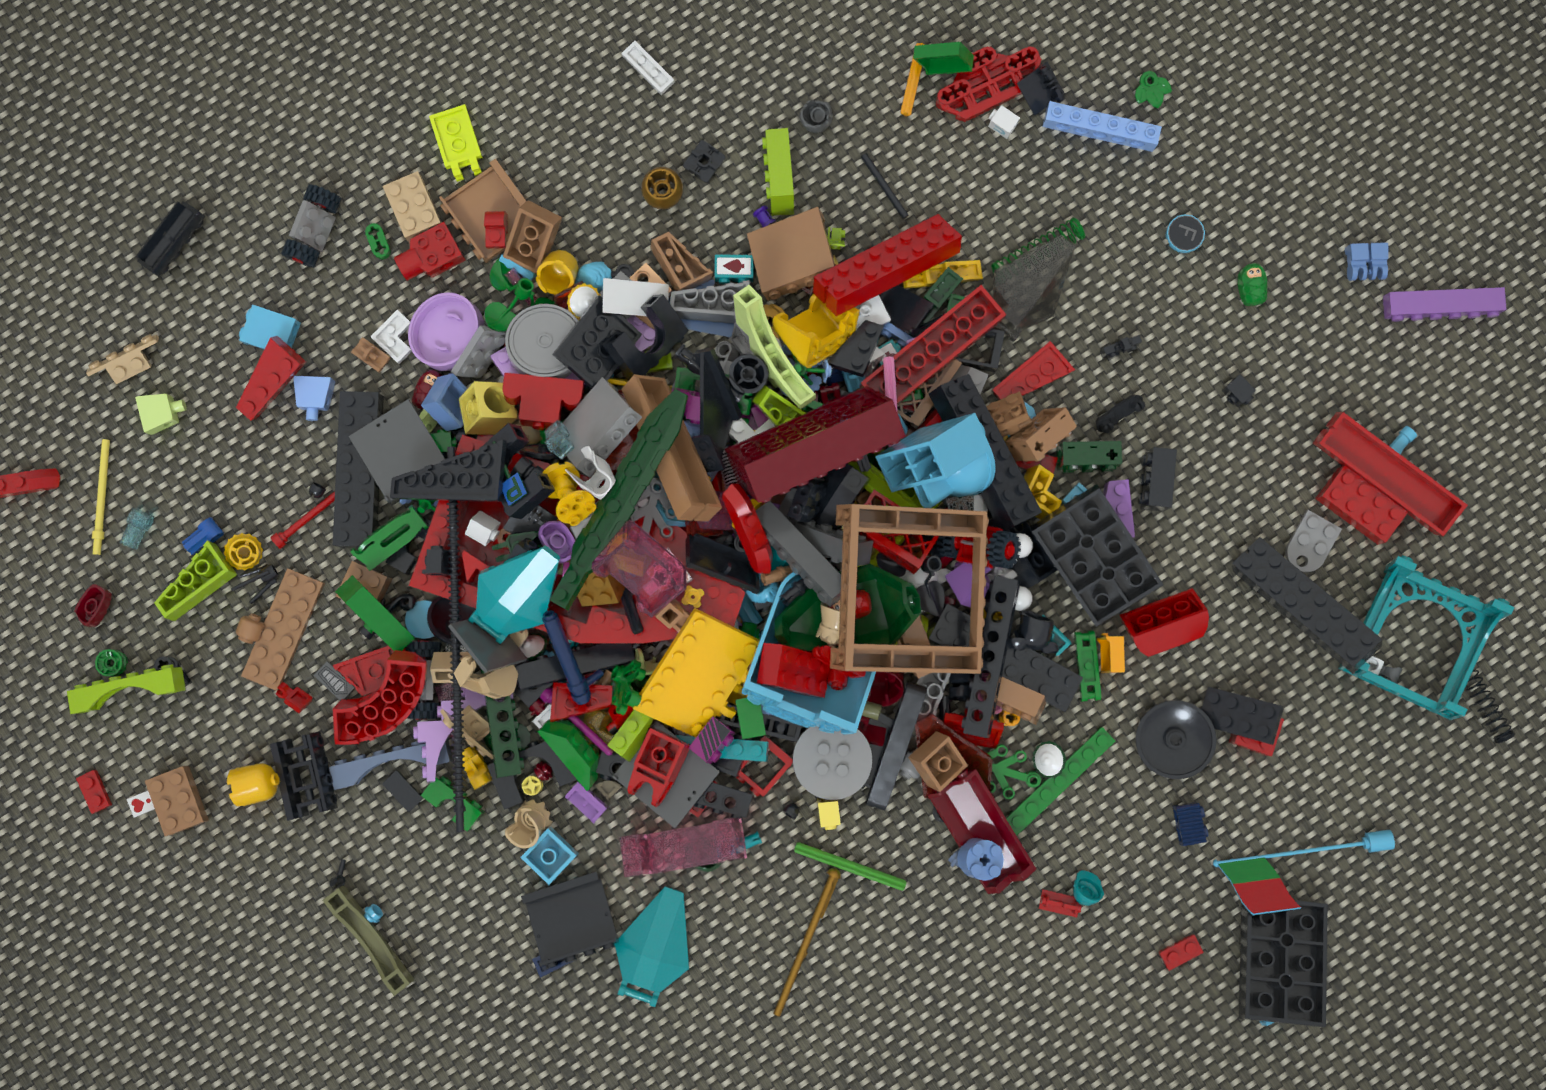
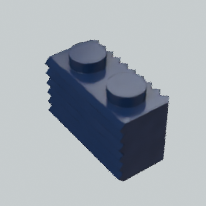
[1172,802,1208,846]

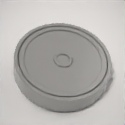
[505,304,578,378]
[793,726,872,800]

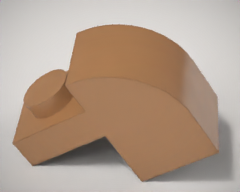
[654,596,690,632]

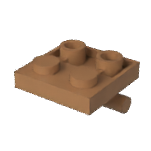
[986,391,1033,437]

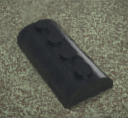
[136,201,206,278]

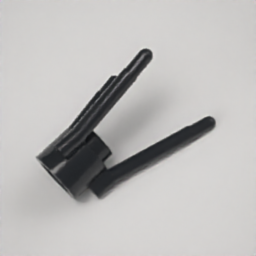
[231,564,279,604]

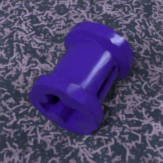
[753,205,777,228]

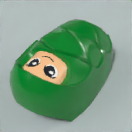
[1237,263,1267,306]

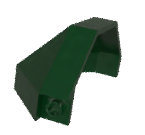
[774,564,921,653]

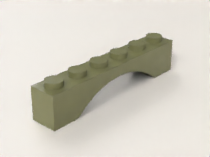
[322,886,415,996]

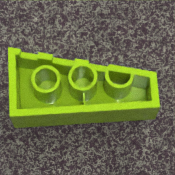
[752,385,805,426]

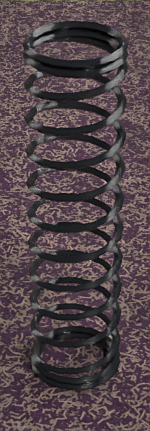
[1465,670,1516,744]

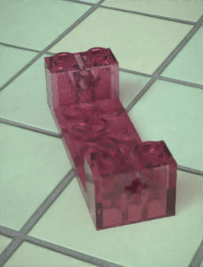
[619,818,747,877]

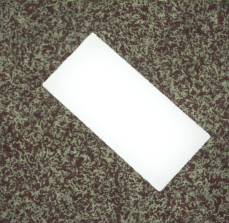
[603,278,669,316]

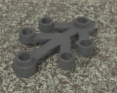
[623,478,676,555]

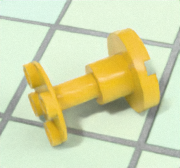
[542,462,596,526]

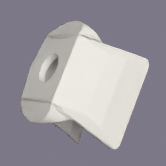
[565,446,616,499]

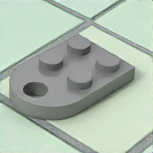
[1285,510,1342,572]

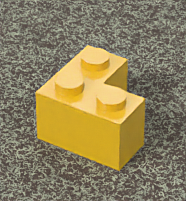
[1024,464,1062,520]

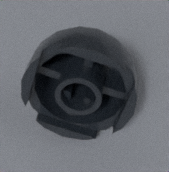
[729,353,769,394]

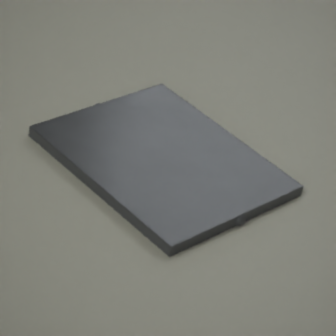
[448,620,527,673]

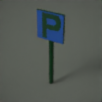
[492,441,528,506]

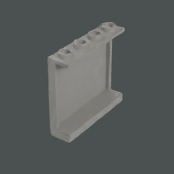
[551,377,642,478]

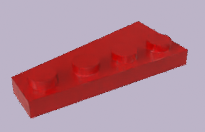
[991,341,1075,400]

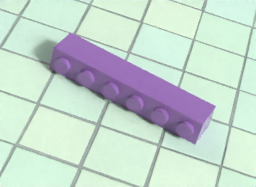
[1383,287,1506,322]

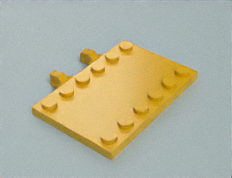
[633,608,759,738]

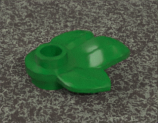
[1135,71,1172,108]

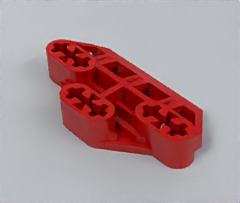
[936,46,1042,122]

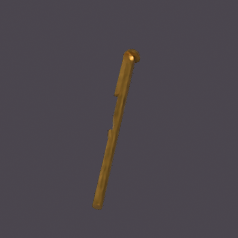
[773,868,841,1017]

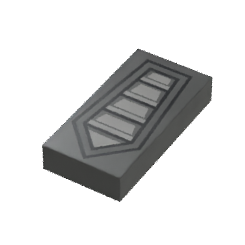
[313,661,355,700]

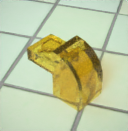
[583,710,614,745]

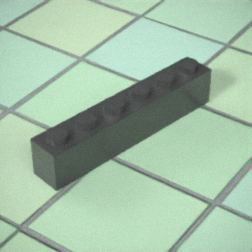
[756,501,841,607]

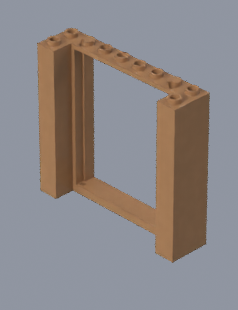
[830,504,989,674]

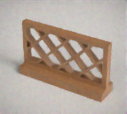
[897,359,962,429]

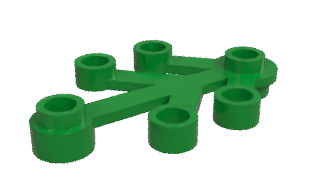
[611,660,646,715]
[967,744,1041,799]

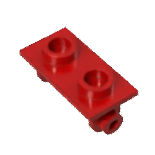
[1038,889,1082,917]

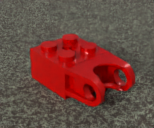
[627,728,690,807]

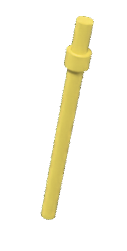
[92,439,110,555]

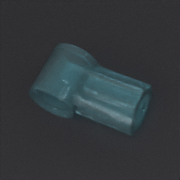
[119,508,154,550]

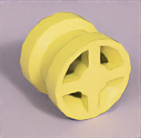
[522,775,543,796]

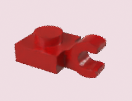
[275,682,313,713]

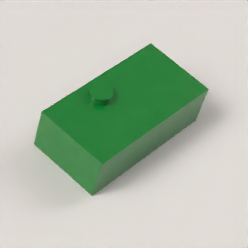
[335,575,415,651]

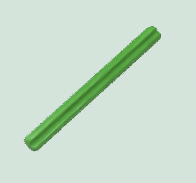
[794,842,906,891]

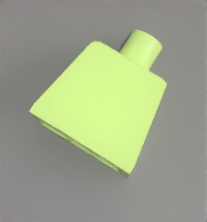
[135,394,187,435]

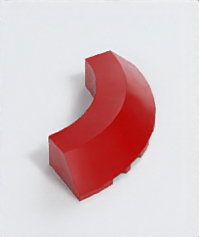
[333,650,427,745]

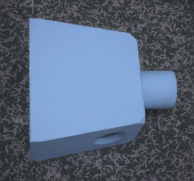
[294,376,335,421]

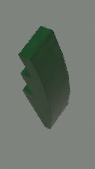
[900,267,963,338]

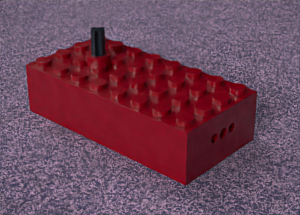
[724,386,906,503]

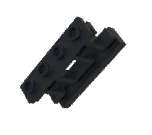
[270,731,338,821]

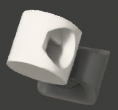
[1366,656,1403,683]

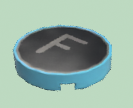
[1166,214,1205,253]

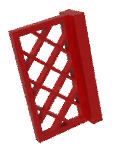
[859,490,939,574]

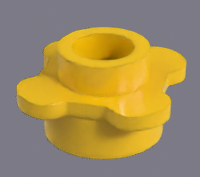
[682,586,704,608]

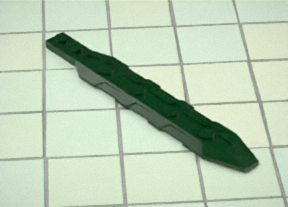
[550,389,688,611]

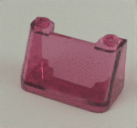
[591,520,686,618]

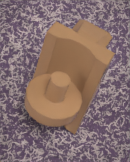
[351,337,391,373]

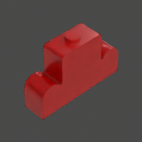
[502,373,584,430]

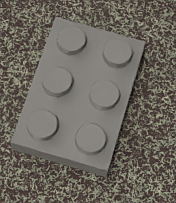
[451,325,507,378]

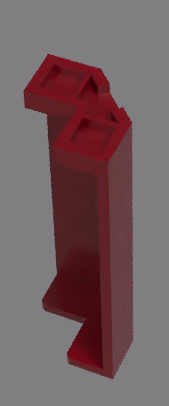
[928,769,1036,894]

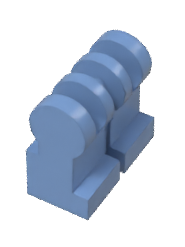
[1345,243,1388,281]

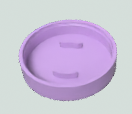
[408,293,485,371]

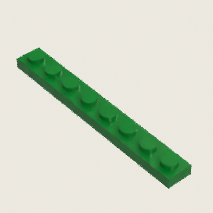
[1006,727,1116,836]

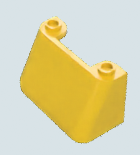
[772,294,860,368]

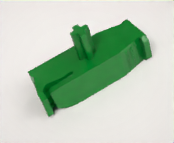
[350,505,429,571]

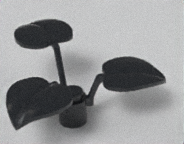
[876,535,945,617]

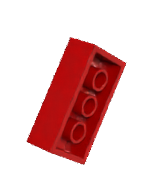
[1315,465,1408,545]
[757,643,830,698]

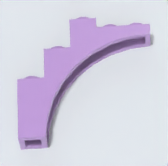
[413,687,513,783]

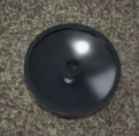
[1135,700,1216,779]

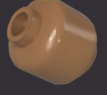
[236,613,265,644]

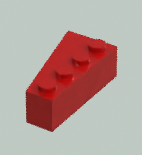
[236,336,306,421]

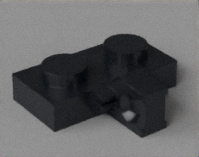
[1100,335,1142,359]

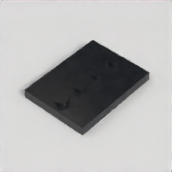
[552,295,642,389]

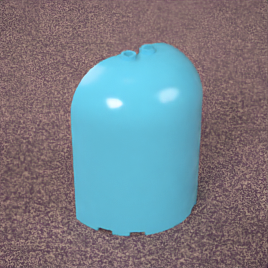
[742,572,876,735]

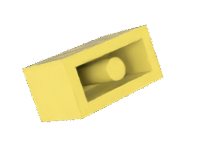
[817,798,841,830]

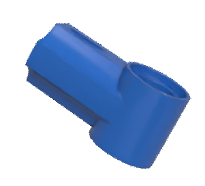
[182,517,224,555]

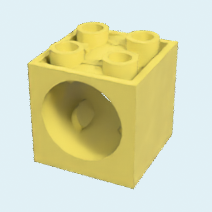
[459,381,517,435]

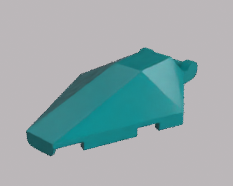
[468,545,560,644]
[614,886,689,1007]

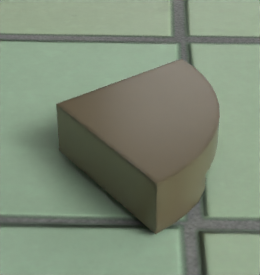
[595,780,622,800]

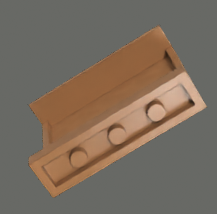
[439,158,526,263]
[747,207,835,301]

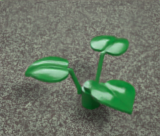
[484,258,559,331]

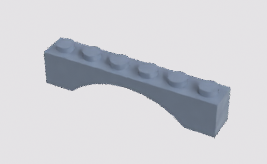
[329,738,453,790]

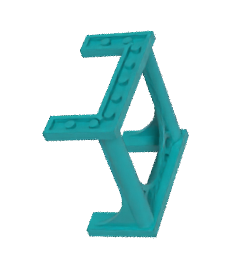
[1338,555,1515,720]

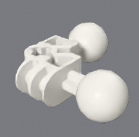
[986,533,1033,611]

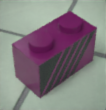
[689,716,735,764]

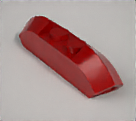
[0,468,60,498]
[722,484,773,574]

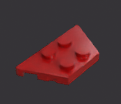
[333,646,405,696]

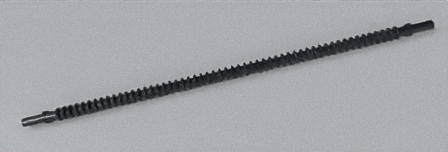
[446,447,466,833]

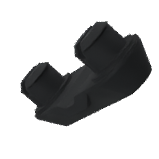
[1096,395,1145,434]

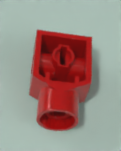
[394,222,466,281]

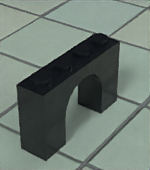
[602,294,689,381]
[479,423,555,519]
[487,741,577,810]

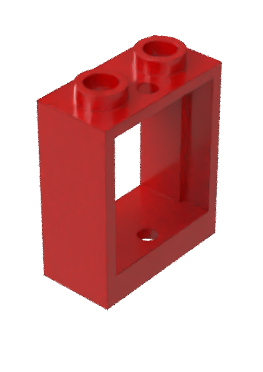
[736,735,793,797]

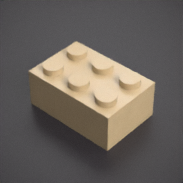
[383,171,442,243]

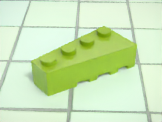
[762,128,794,216]
[154,540,237,621]

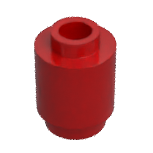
[827,668,848,690]

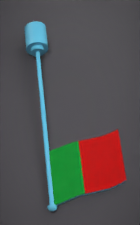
[1213,830,1395,915]

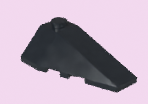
[814,463,871,530]

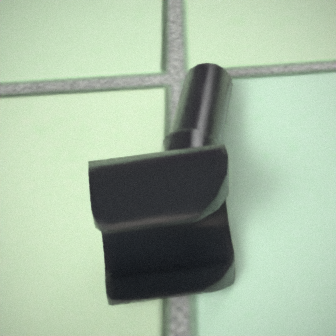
[329,859,346,888]

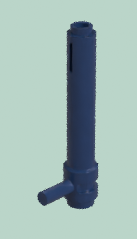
[542,610,604,705]

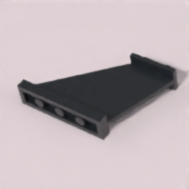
[691,347,742,472]

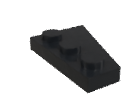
[828,320,884,377]

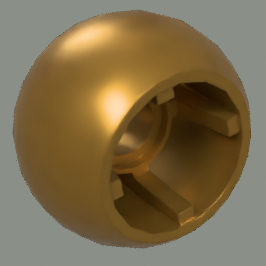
[641,167,683,209]

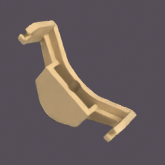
[454,629,528,699]

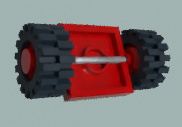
[937,526,1021,569]

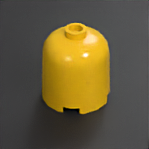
[536,250,578,297]
[227,763,280,807]

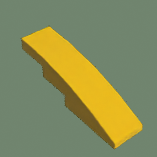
[903,260,983,289]

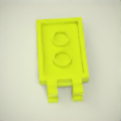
[429,104,483,182]

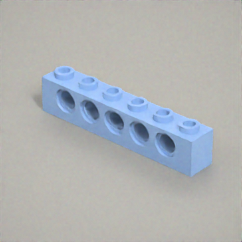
[1042,101,1162,152]

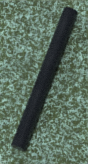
[861,153,909,219]

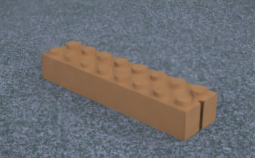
[622,374,722,521]

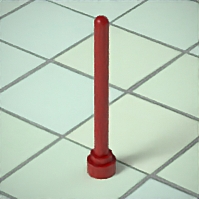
[270,491,335,549]

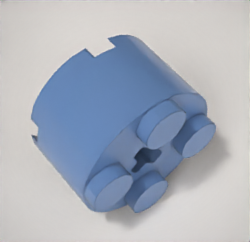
[957,838,1004,881]

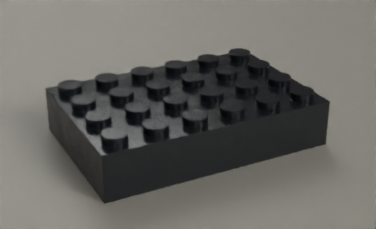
[1030,484,1164,627]
[1238,900,1328,1027]

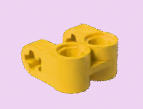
[462,746,492,790]

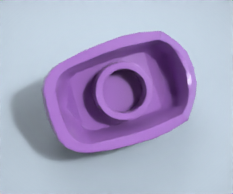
[538,521,575,563]

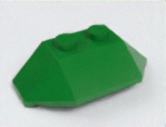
[537,719,599,791]

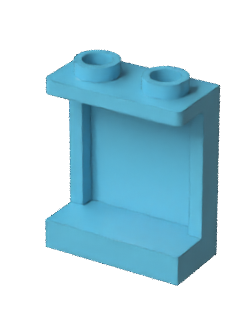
[239,304,301,349]

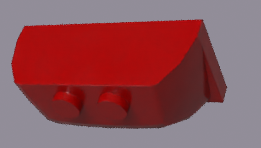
[1120,588,1209,657]

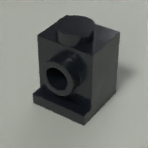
[422,546,450,576]

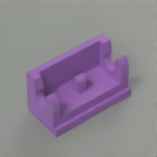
[565,781,608,823]

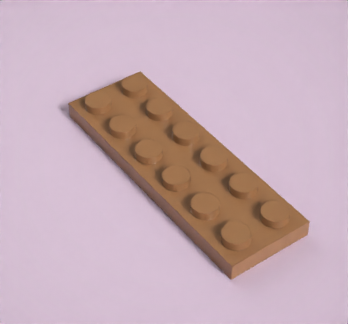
[241,568,325,691]

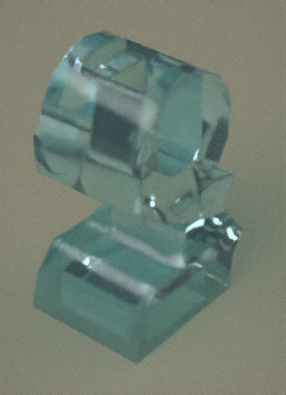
[544,420,575,459]

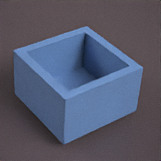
[421,373,468,431]

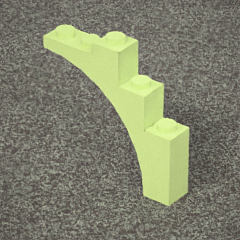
[733,285,816,409]

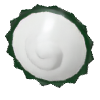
[520,632,547,662]
[1032,740,1066,779]

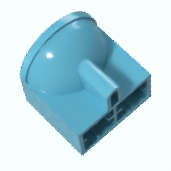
[875,413,995,508]

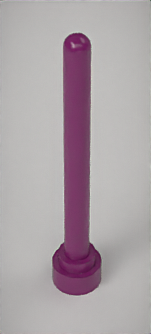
[540,687,613,756]

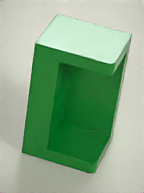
[735,698,766,739]

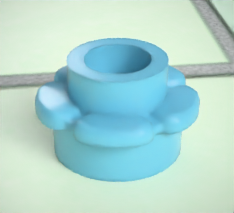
[364,904,383,923]

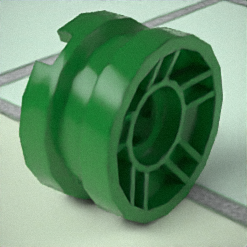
[95,649,128,677]

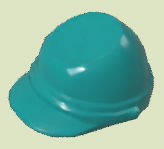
[1073,870,1104,906]

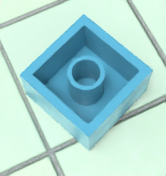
[520,827,579,885]

